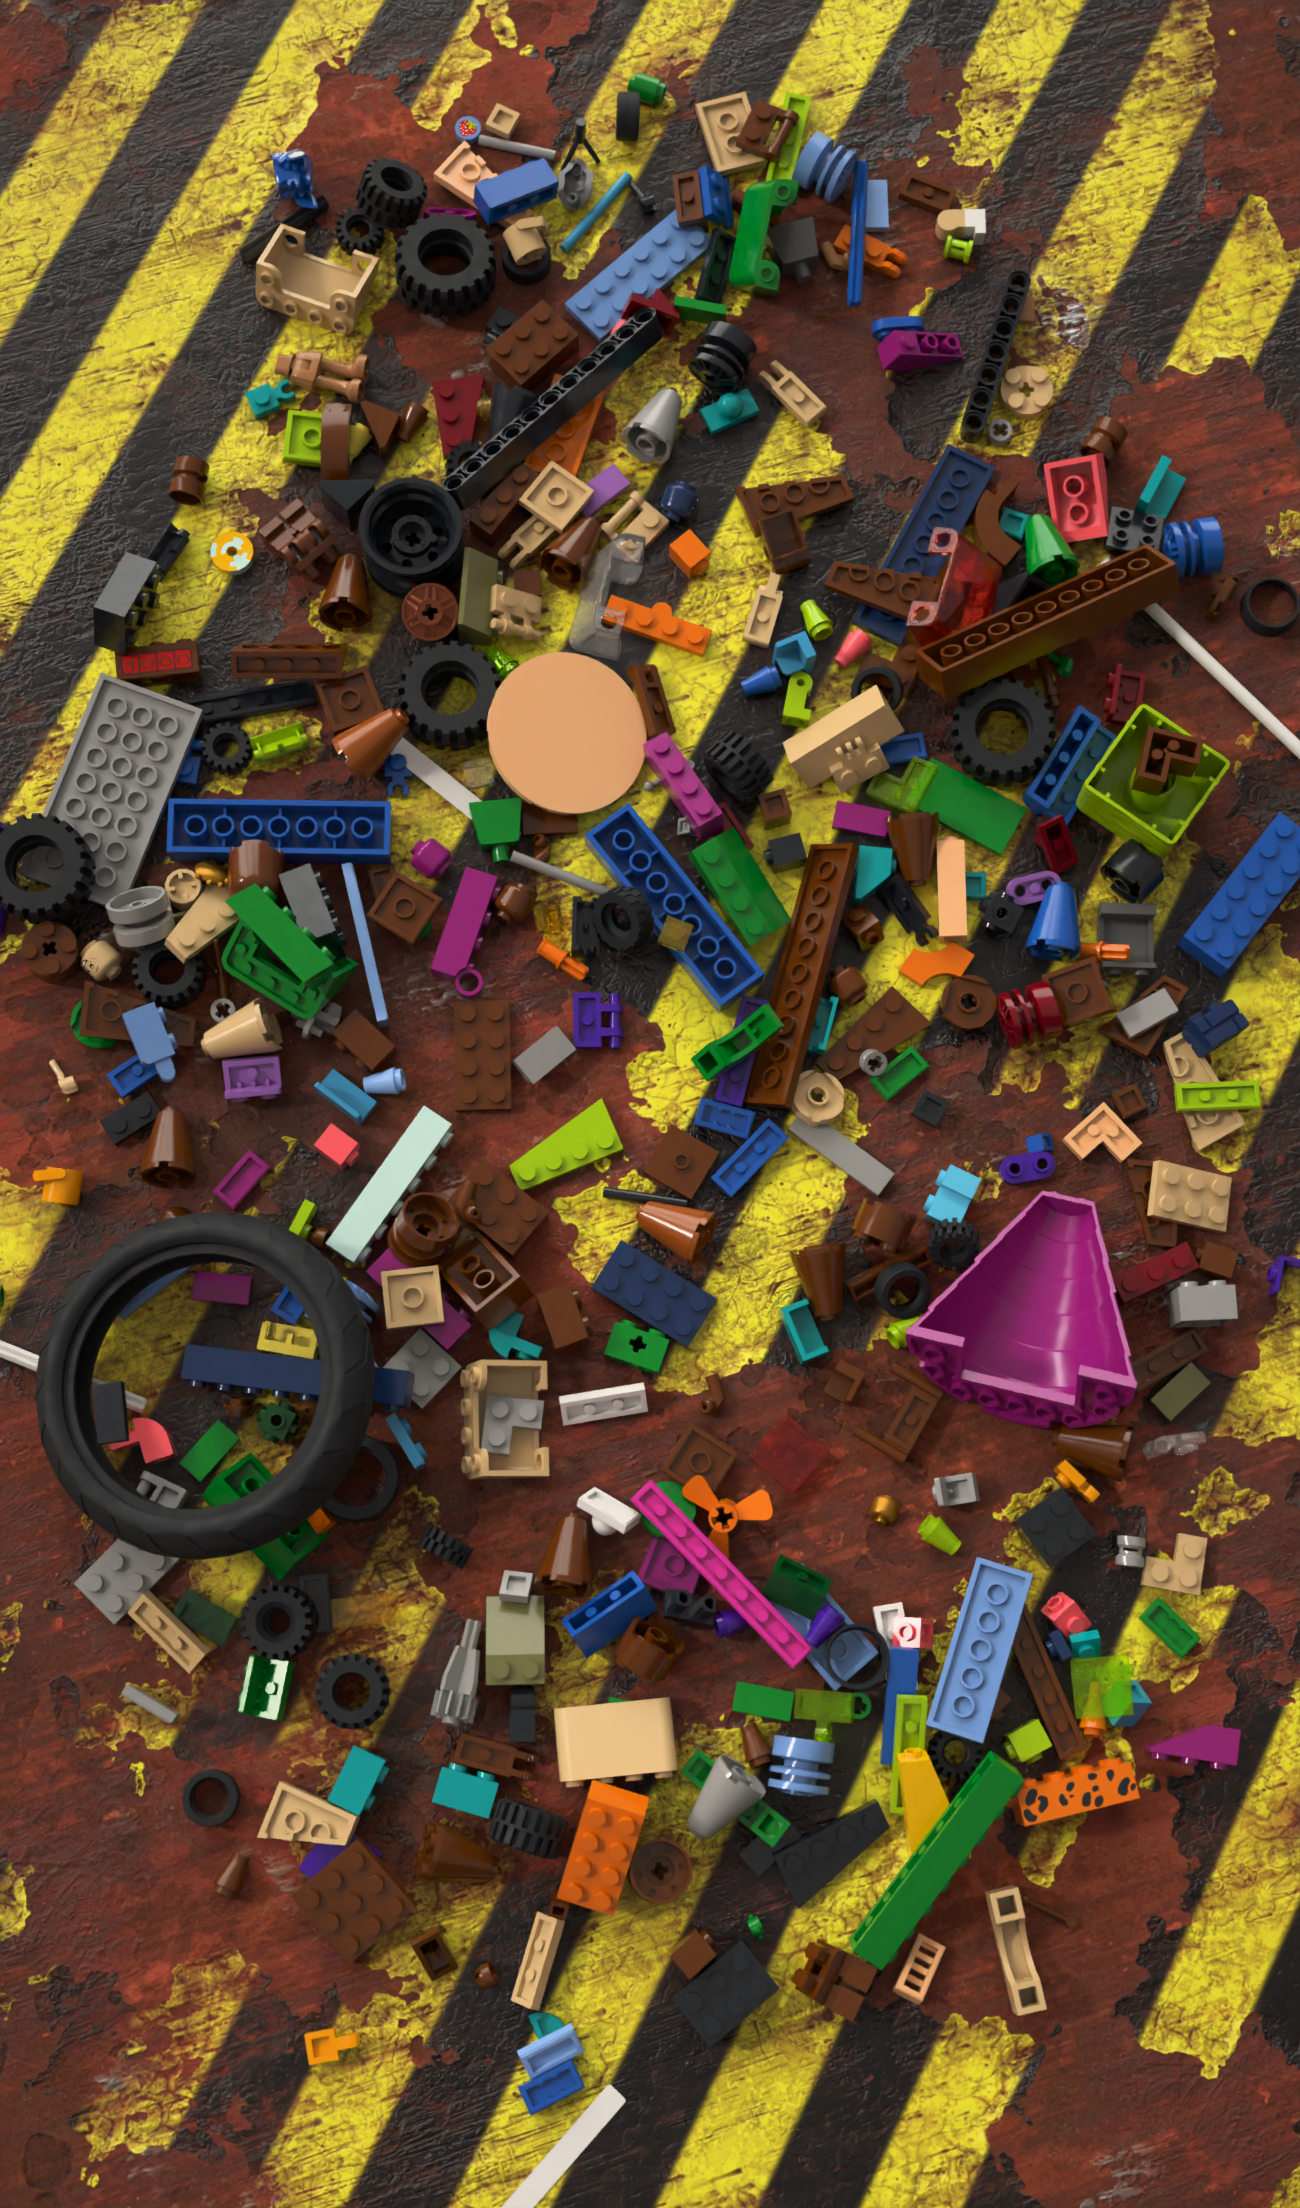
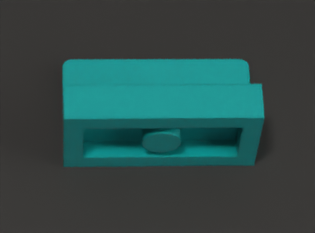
[1134,455,1186,522]

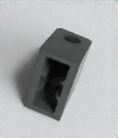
[764,217,818,284]

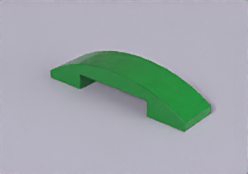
[680,1749,791,1847]

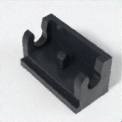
[571,896,600,958]

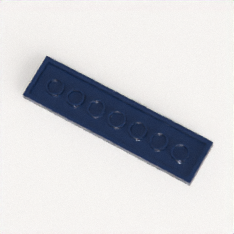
[852,444,995,647]

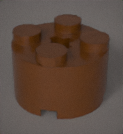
[21,920,82,984]
[850,1197,916,1254]
[615,1616,684,1686]

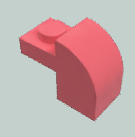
[109,1418,178,1465]

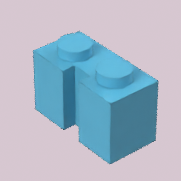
[923,1165,981,1225]

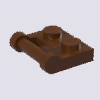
[735,99,800,163]

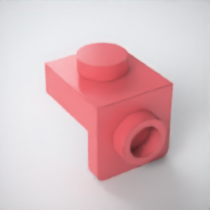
[1041,1592,1092,1642]

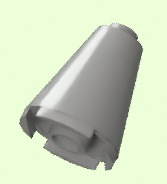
[621,389,682,464]
[688,1754,766,1839]

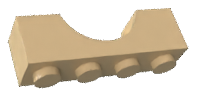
[984,1885,1047,2016]

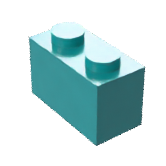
[328,1745,389,1816]
[432,1762,499,1819]

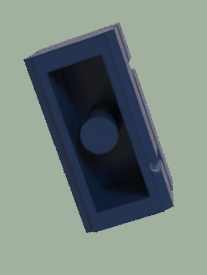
[1181,999,1249,1058]

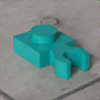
[245,380,296,420]

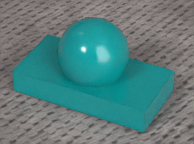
[700,388,759,435]

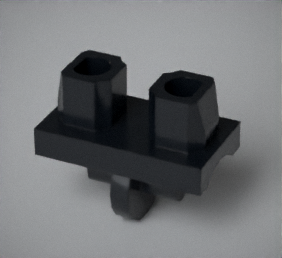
[662,1588,716,1629]

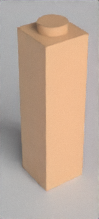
[936,836,967,943]

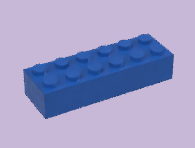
[1177,812,1300,978]

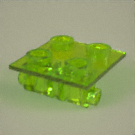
[1070,1655,1134,1719]

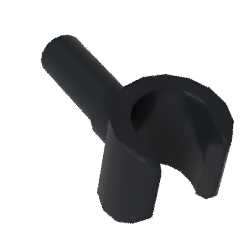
[629,181,656,212]

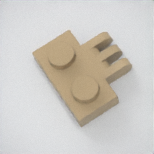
[829,736,890,793]

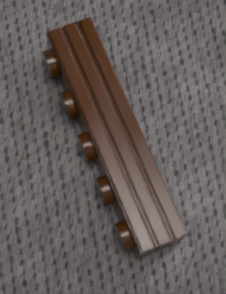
[844,1243,933,1302]

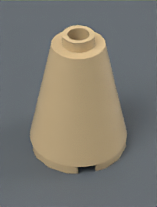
[201,997,283,1059]

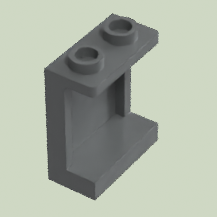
[1097,902,1157,979]

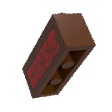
[115,639,203,687]

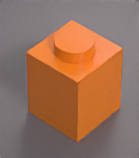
[669,529,711,579]

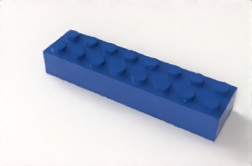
[166,798,393,864]
[585,803,764,1014]

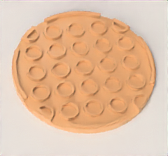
[487,652,647,815]

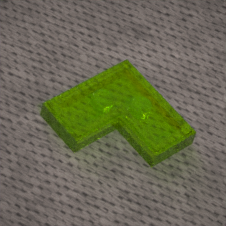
[865,756,939,813]

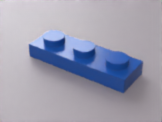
[710,1118,789,1198]

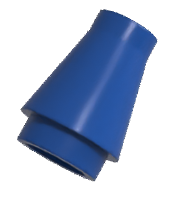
[741,665,783,697]

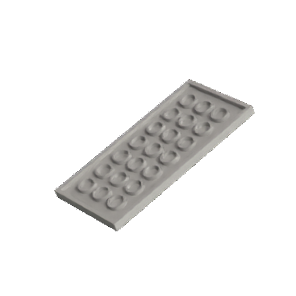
[18,673,204,907]

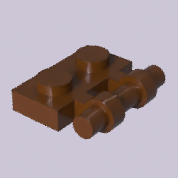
[1003,656,1061,719]

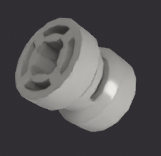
[1115,1535,1146,1568]

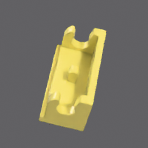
[257,1321,319,1360]

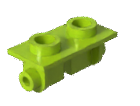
[250,721,309,763]

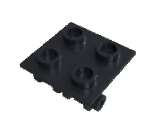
[1103,506,1164,555]

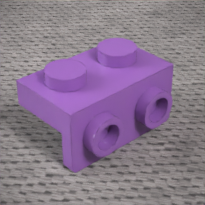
[222,1055,283,1102]

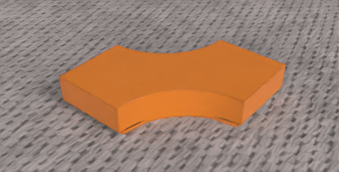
[898,940,975,987]

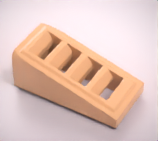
[892,1933,946,2005]

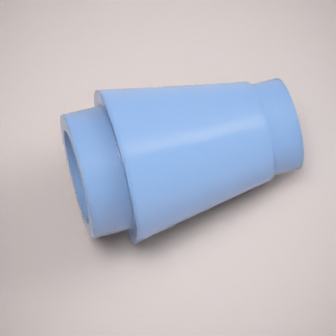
[363,1067,406,1094]

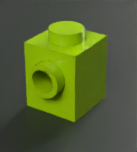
[1003,1719,1052,1765]

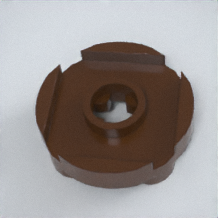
[940,975,997,1031]

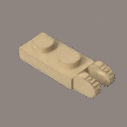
[758,360,827,428]
[497,515,557,570]

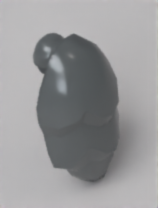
[557,158,593,211]

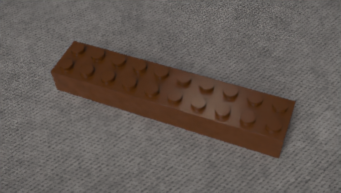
[914,544,1180,700]

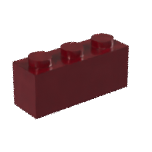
[1112,1242,1199,1307]

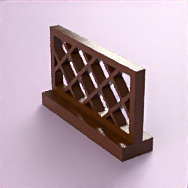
[231,643,347,679]

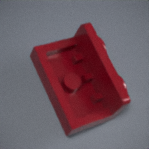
[1102,663,1146,726]

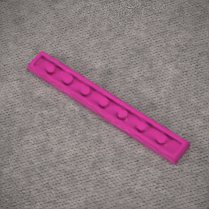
[630,1480,814,1669]

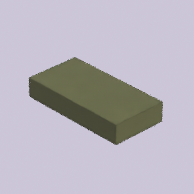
[1149,1362,1211,1422]

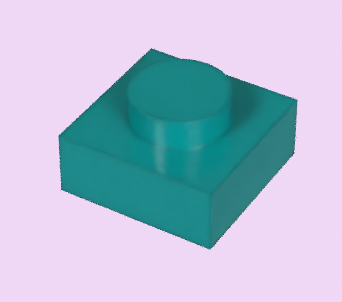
[1069,1630,1101,1663]

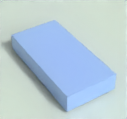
[865,180,889,232]
[517,2023,585,2079]

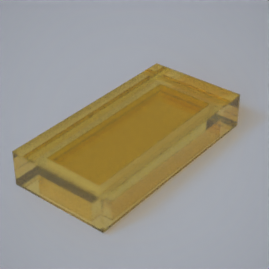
[330,1592,392,1629]

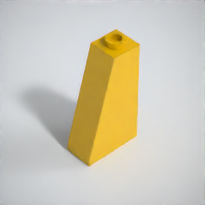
[896,1748,971,1858]

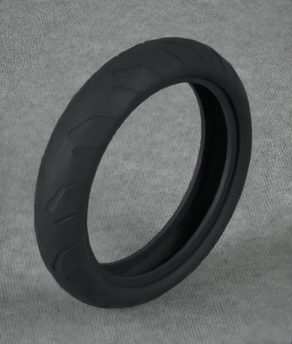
[35,1212,376,1560]

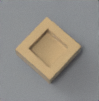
[485,103,520,140]

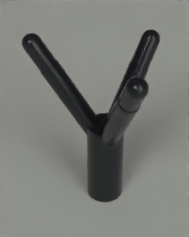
[560,118,600,171]

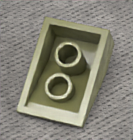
[486,1595,545,1685]

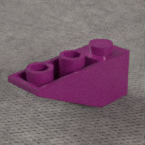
[877,330,963,371]
[1144,1725,1241,1770]

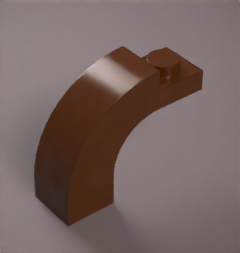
[321,403,353,480]
[972,476,1021,576]

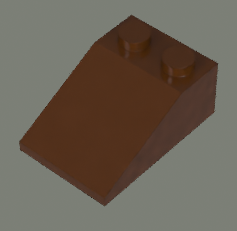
[435,1231,534,1331]

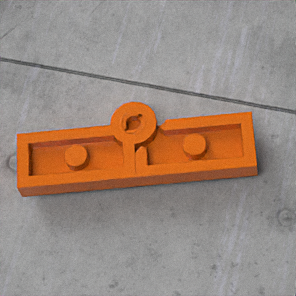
[602,595,712,658]

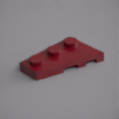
[432,375,485,459]

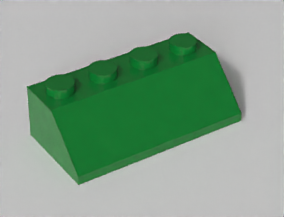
[687,827,791,949]
[225,883,338,991]
[201,1453,329,1580]

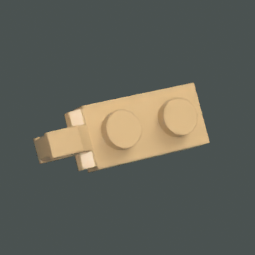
[742,572,783,649]

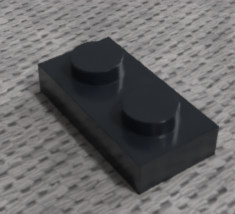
[100,1091,160,1146]

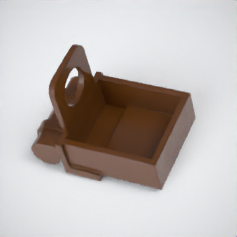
[756,507,811,575]

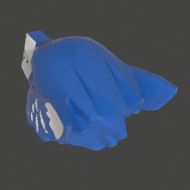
[269,148,318,209]

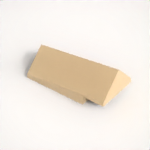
[783,685,905,789]

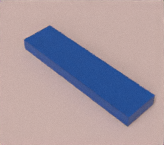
[880,1646,919,1765]

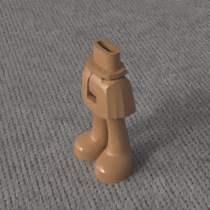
[275,351,370,404]

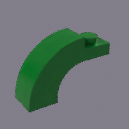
[691,1004,784,1081]

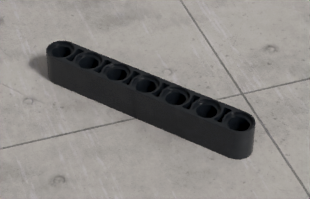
[959,270,1031,444]

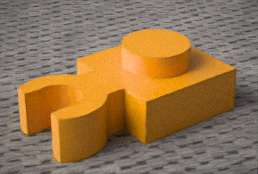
[1053,1460,1100,1504]

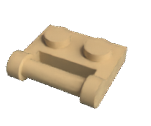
[601,491,669,562]

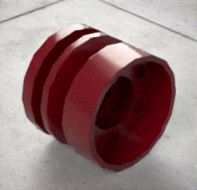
[996,980,1062,1050]

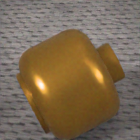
[869,1495,900,1526]

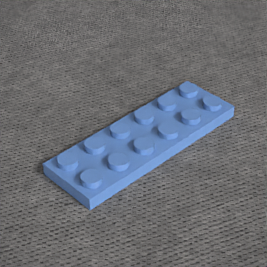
[565,209,710,344]
[926,1557,1033,1745]

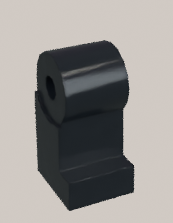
[509,1686,536,1742]

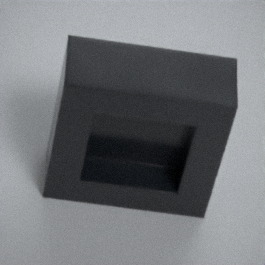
[911,1089,949,1129]

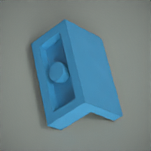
[314,1069,378,1126]

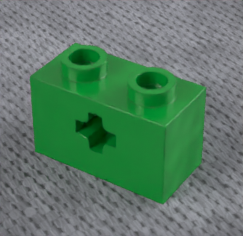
[604,1320,669,1375]

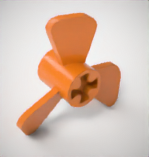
[682,1475,773,1559]

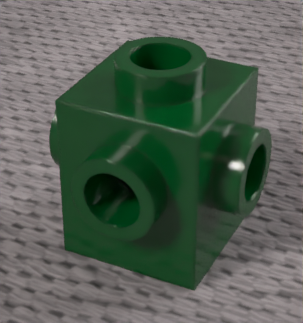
[256,1400,301,1444]

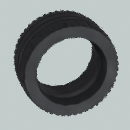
[322,1435,401,1523]

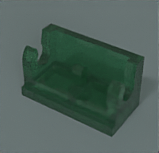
[173,1588,240,1647]

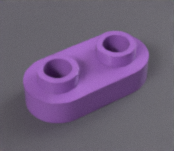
[1006,871,1061,905]

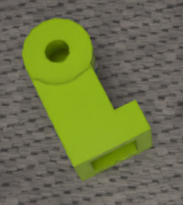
[781,672,813,729]

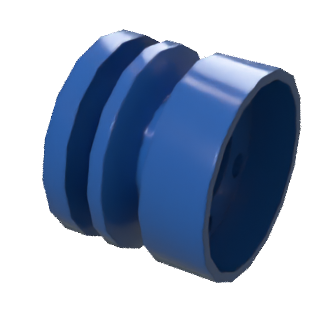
[1163,516,1224,579]

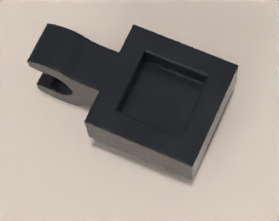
[483,306,521,349]

